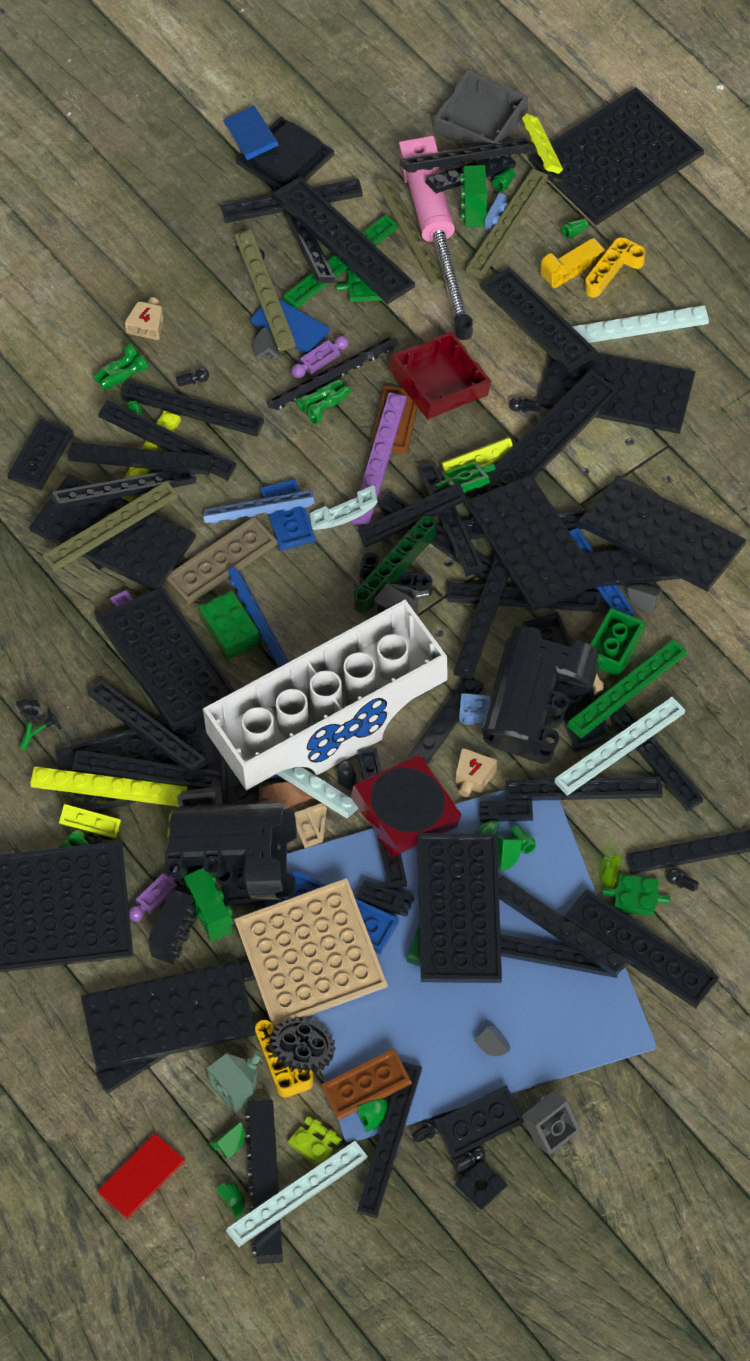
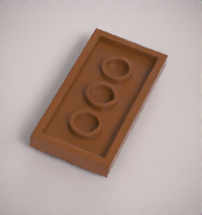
[371,386,418,454]
[321,1048,412,1121]

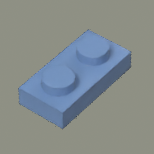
[485,193,507,232]

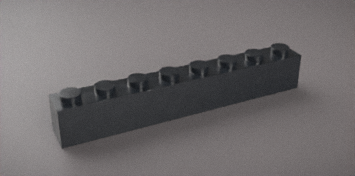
[245,1100,283,1264]

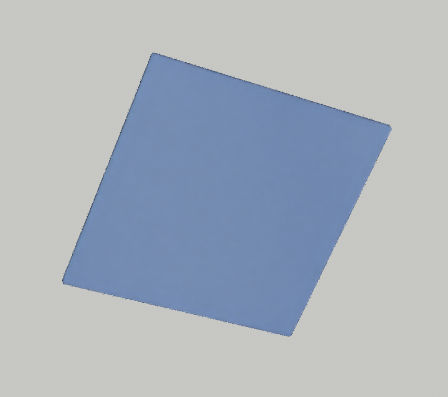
[264,777,656,1144]

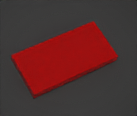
[97,1134,185,1220]

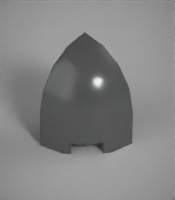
[253,327,280,360]
[628,585,662,613]
[474,1026,510,1056]

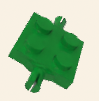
[336,270,383,302]
[435,460,496,493]
[603,874,671,917]

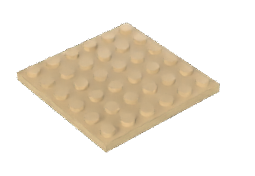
[234,878,388,1029]

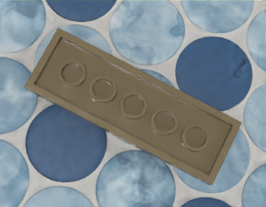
[166,517,277,605]

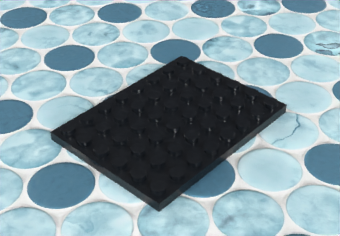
[529,87,704,225]
[0,841,134,972]

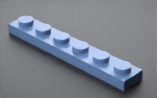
[203,490,315,524]

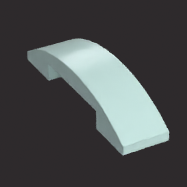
[310,485,377,530]

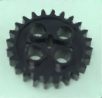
[269,1017,336,1075]

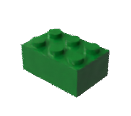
[460,165,487,227]
[199,591,260,661]
[590,608,645,678]
[184,868,234,942]

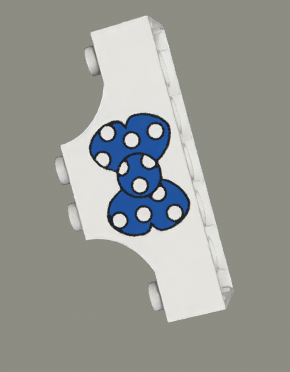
[203,600,447,790]

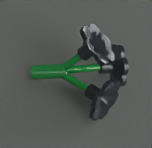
[16,699,62,750]

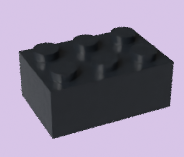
[148,889,198,965]

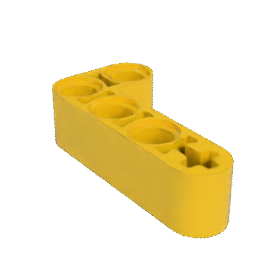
[541,238,607,288]
[585,238,645,298]
[255,1020,314,1098]

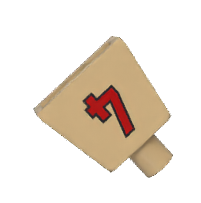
[125,297,163,340]
[455,748,497,797]

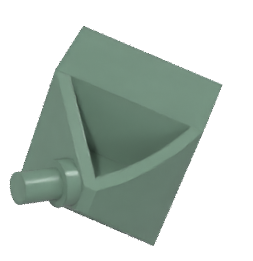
[207,1051,262,1113]

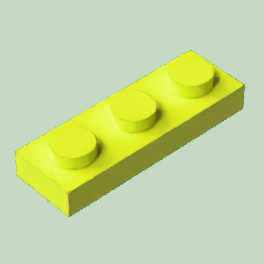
[59,804,121,839]

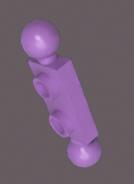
[291,336,349,378]
[129,866,178,922]

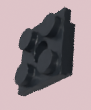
[455,1160,508,1211]

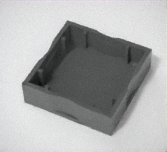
[434,71,528,147]

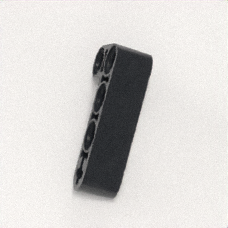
[359,552,433,597]

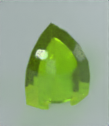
[599,854,622,889]

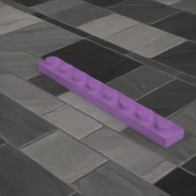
[351,393,407,527]

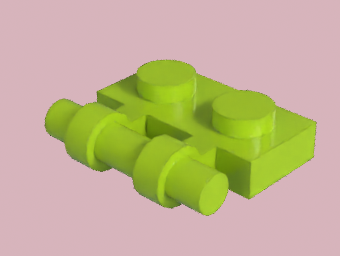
[288,1116,342,1166]

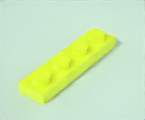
[522,114,563,174]
[441,437,513,471]

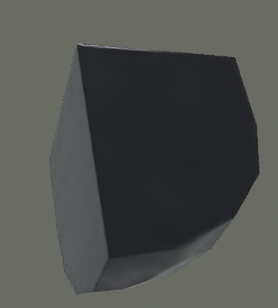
[337,761,357,791]

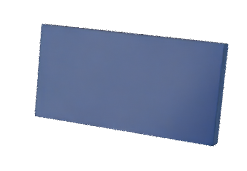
[223,105,278,160]
[250,299,330,354]
[260,479,316,551]

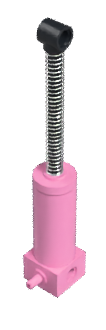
[399,136,473,340]

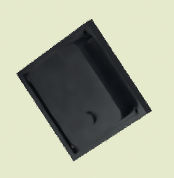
[236,117,334,190]

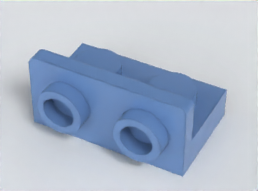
[459,693,491,725]

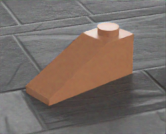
[262,782,314,809]

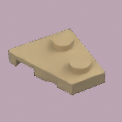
[295,803,327,849]

